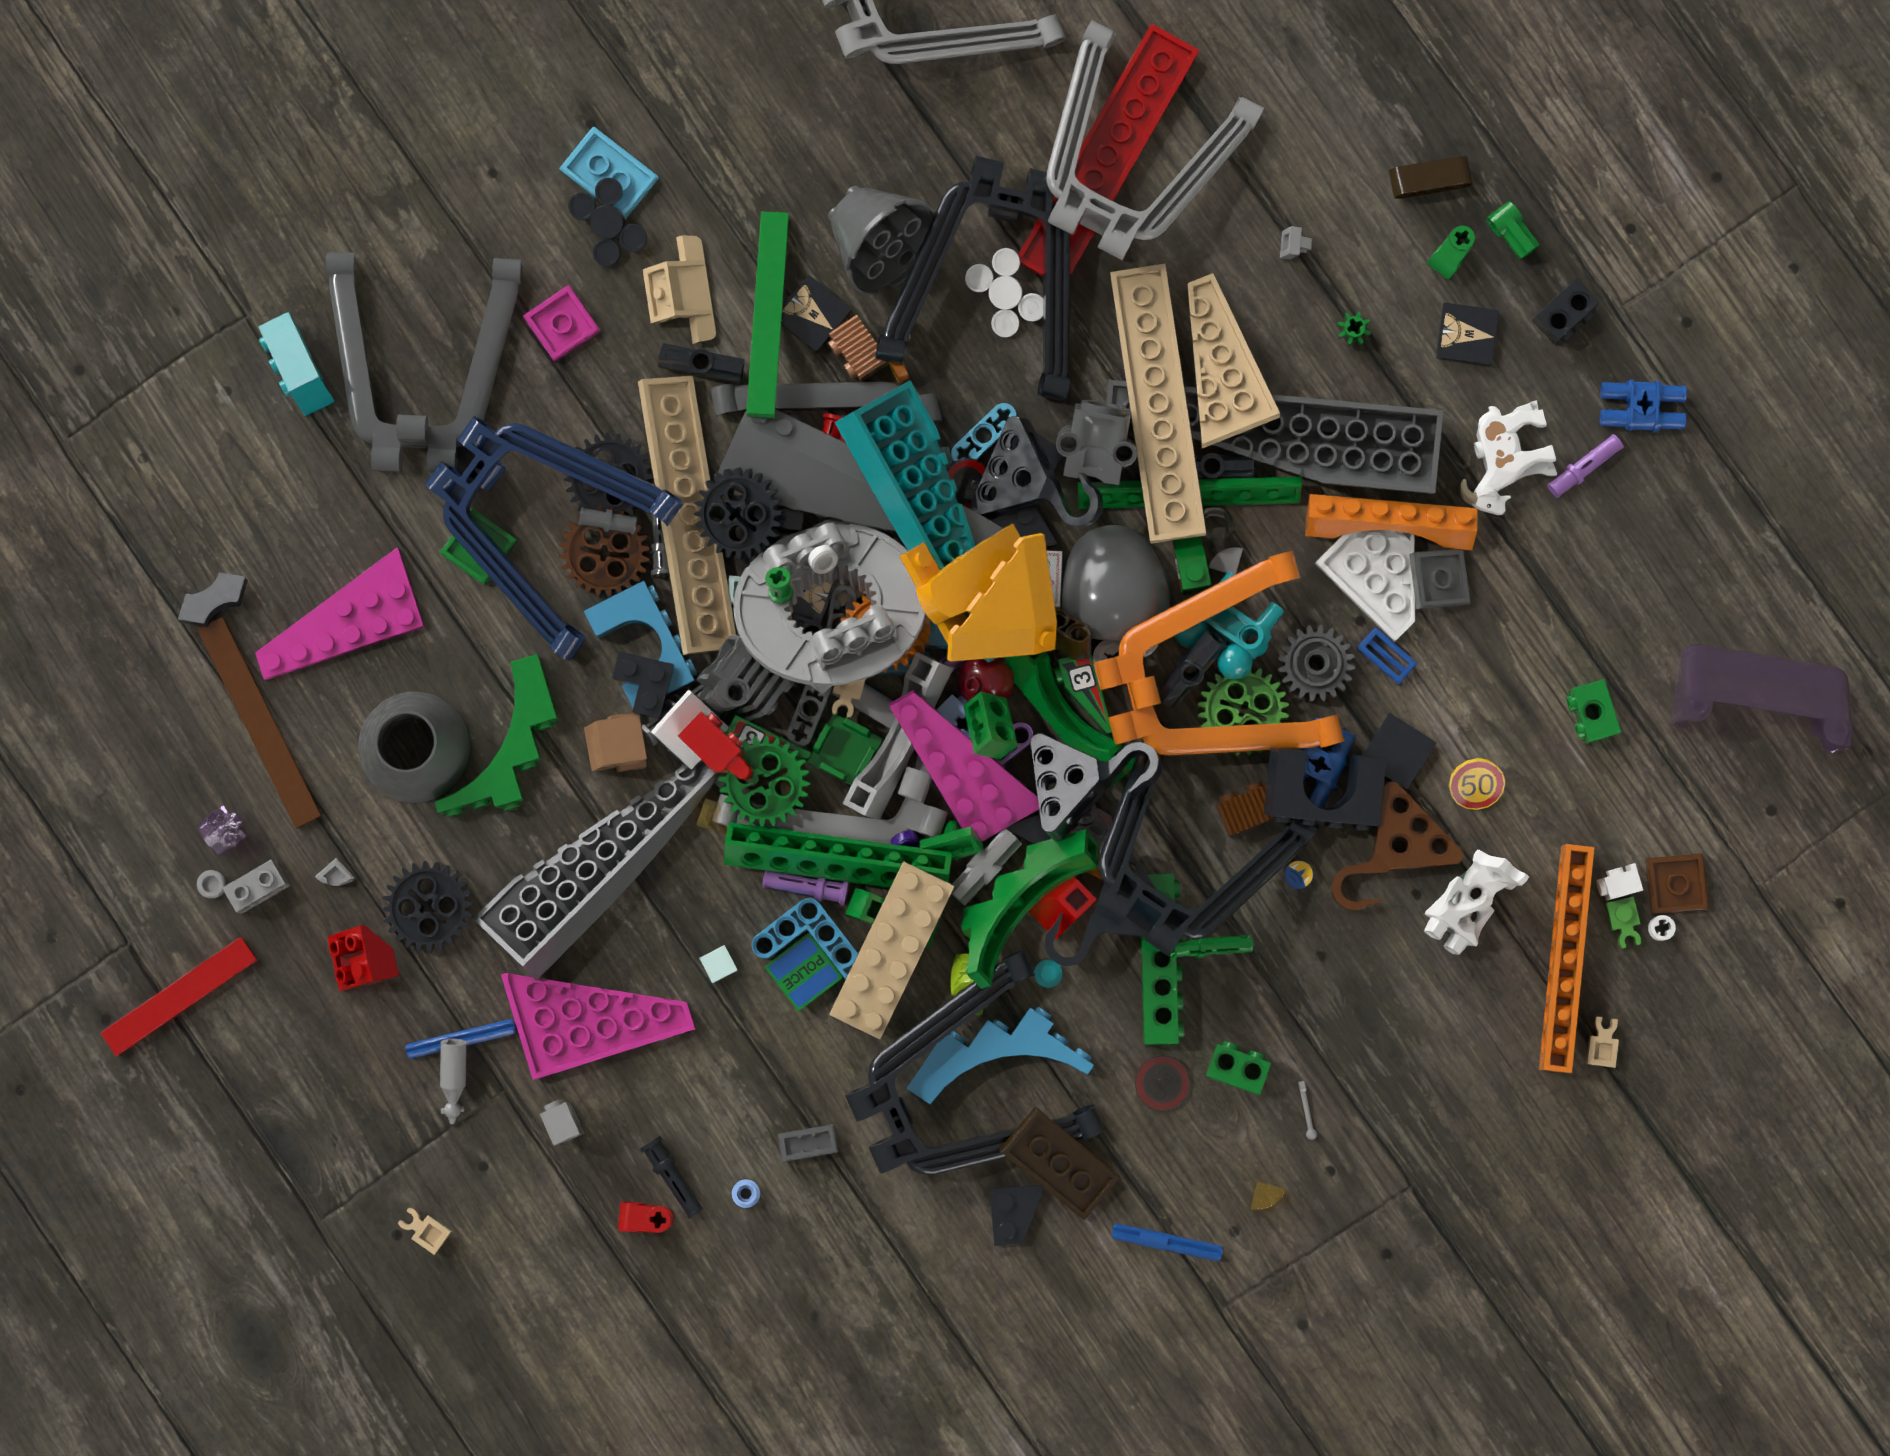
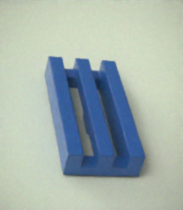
[1356,627,1417,685]

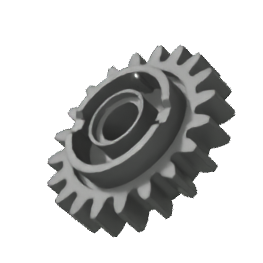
[1277,625,1355,703]

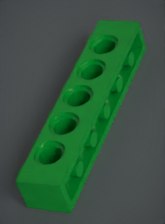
[1141,874,1184,1045]

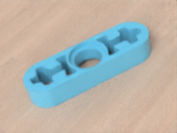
[951,403,1016,468]

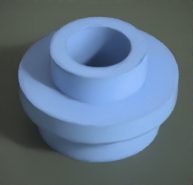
[732,1179,760,1208]

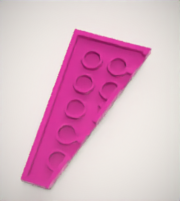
[255,547,425,680]
[889,690,1039,842]

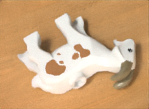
[1459,401,1557,515]

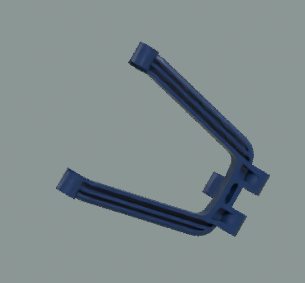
[425,416,684,661]

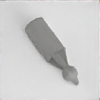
[440,1039,466,1124]

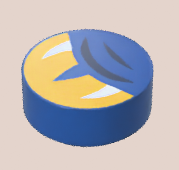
[1284,860,1313,889]

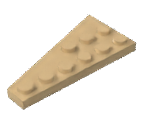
[1188,273,1280,448]

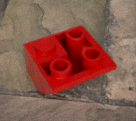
[1028,877,1097,940]
[327,925,399,991]

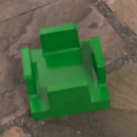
[807,714,883,786]

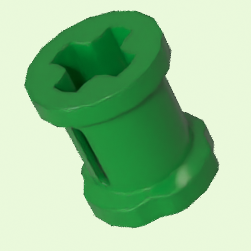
[765,567,794,604]

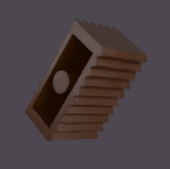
[1216,781,1273,837]

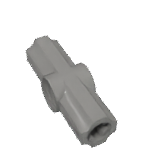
[951,828,1022,906]

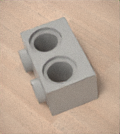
[222,859,291,914]
[540,1099,585,1145]

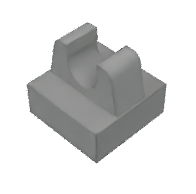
[1280,226,1312,260]

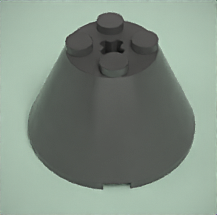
[828,185,936,295]

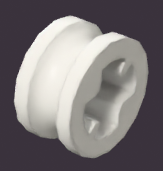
[1648,915,1675,941]

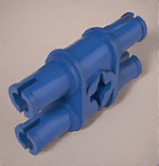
[1599,379,1687,433]
[1298,718,1356,808]

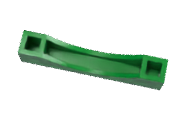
[1004,652,1135,791]

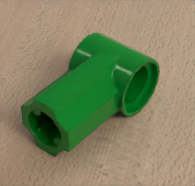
[1486,201,1540,260]

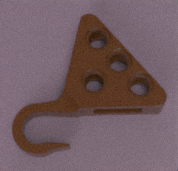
[1331,782,1463,911]

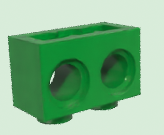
[963,692,1018,760]
[1205,1041,1271,1095]

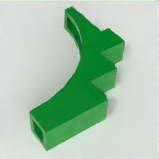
[435,654,559,818]
[961,829,1100,989]

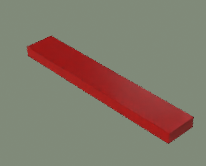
[100,937,258,1056]

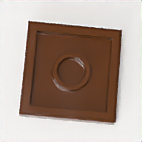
[1645,853,1709,915]

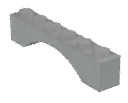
[843,652,953,820]

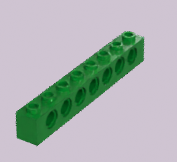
[723,822,952,888]

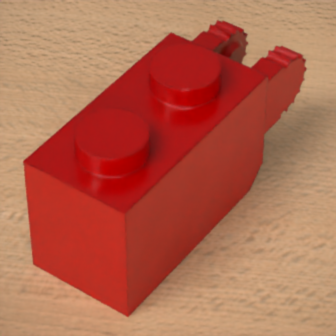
[678,712,753,781]

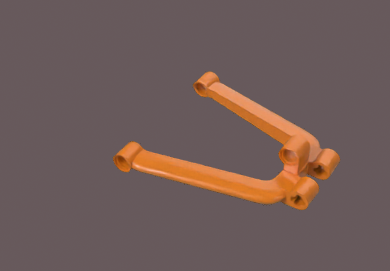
[1093,551,1345,756]

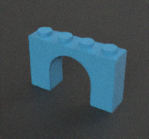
[584,581,697,708]

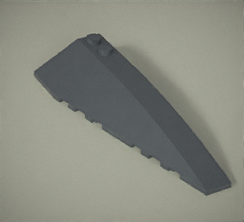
[718,409,1003,545]
[473,760,721,981]

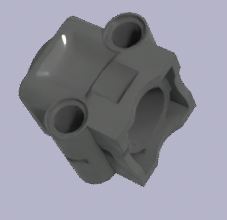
[1056,400,1137,485]

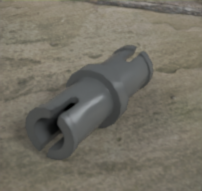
[578,507,637,534]

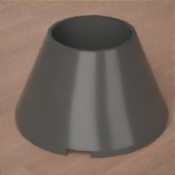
[358,691,471,803]

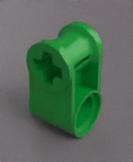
[1426,226,1475,281]

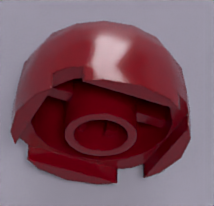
[957,657,1014,702]

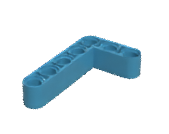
[752,898,858,979]

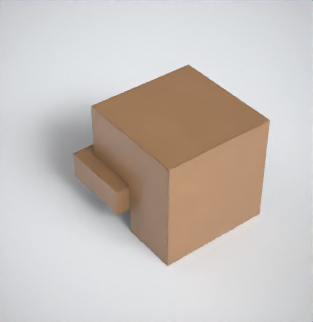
[584,713,647,772]

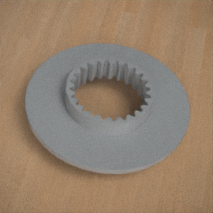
[734,523,926,686]

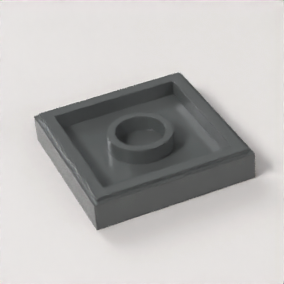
[1409,549,1471,609]

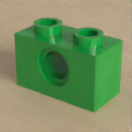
[1566,679,1621,744]

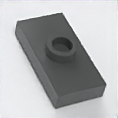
[778,1124,838,1162]

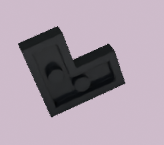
[612,651,674,720]

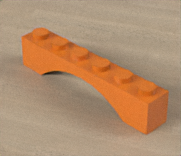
[1305,494,1477,550]

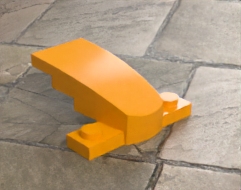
[899,524,1020,644]

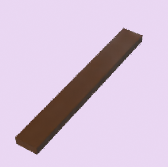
[197,617,322,829]

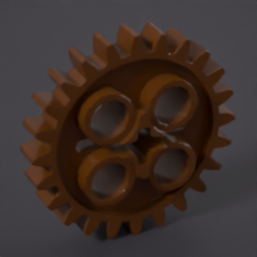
[559,506,650,597]

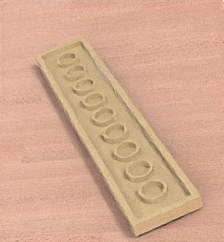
[1110,264,1206,544]
[638,376,736,655]

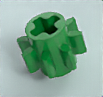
[1337,311,1371,347]

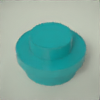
[1034,959,1062,988]

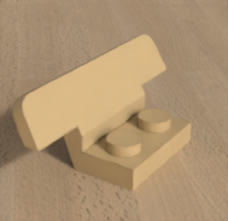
[643,235,716,344]

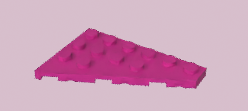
[501,973,695,1080]

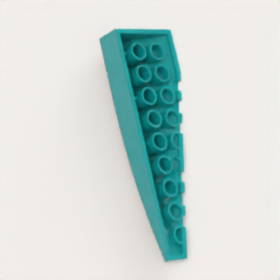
[835,381,995,662]

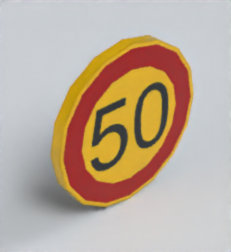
[1449,758,1505,810]

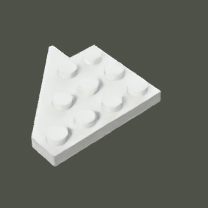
[1315,530,1415,642]

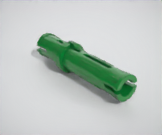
[1170,935,1253,958]

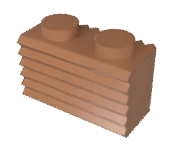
[828,315,888,382]

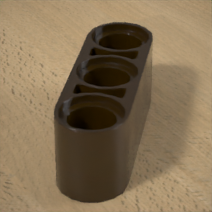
[1389,156,1472,199]
[1054,605,1092,660]

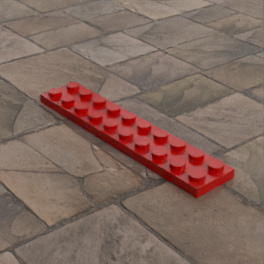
[1018,23,1199,277]

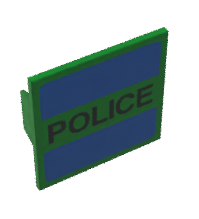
[764,933,843,1012]

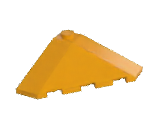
[947,533,1057,661]

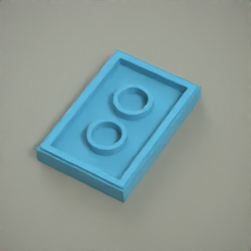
[559,126,659,220]

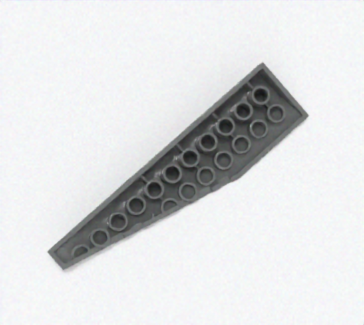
[1106,380,1444,494]

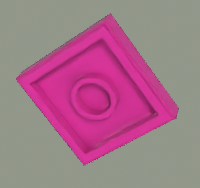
[523,285,601,362]

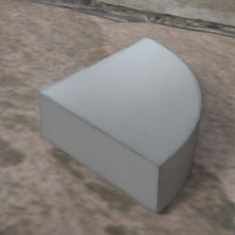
[1208,547,1243,575]
[315,858,355,886]

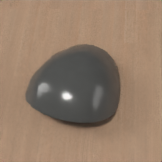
[1061,525,1171,641]

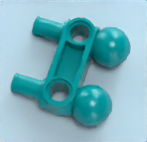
[1175,571,1285,680]

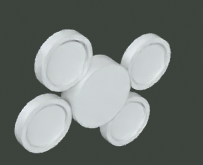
[965,248,1043,337]

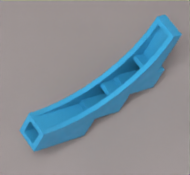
[907,1007,1094,1104]

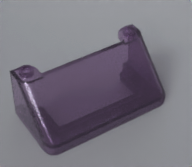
[1670,644,1853,753]

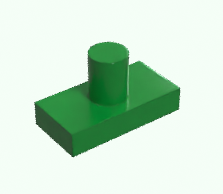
[920,821,983,861]

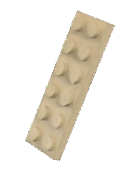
[829,861,954,1039]

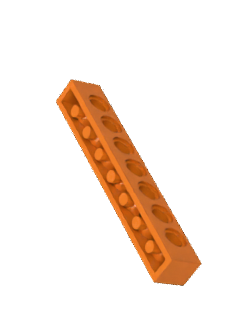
[1539,844,1594,1073]

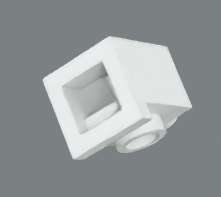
[1596,863,1643,901]

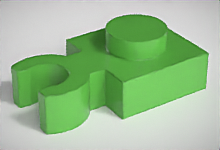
[1605,897,1641,949]

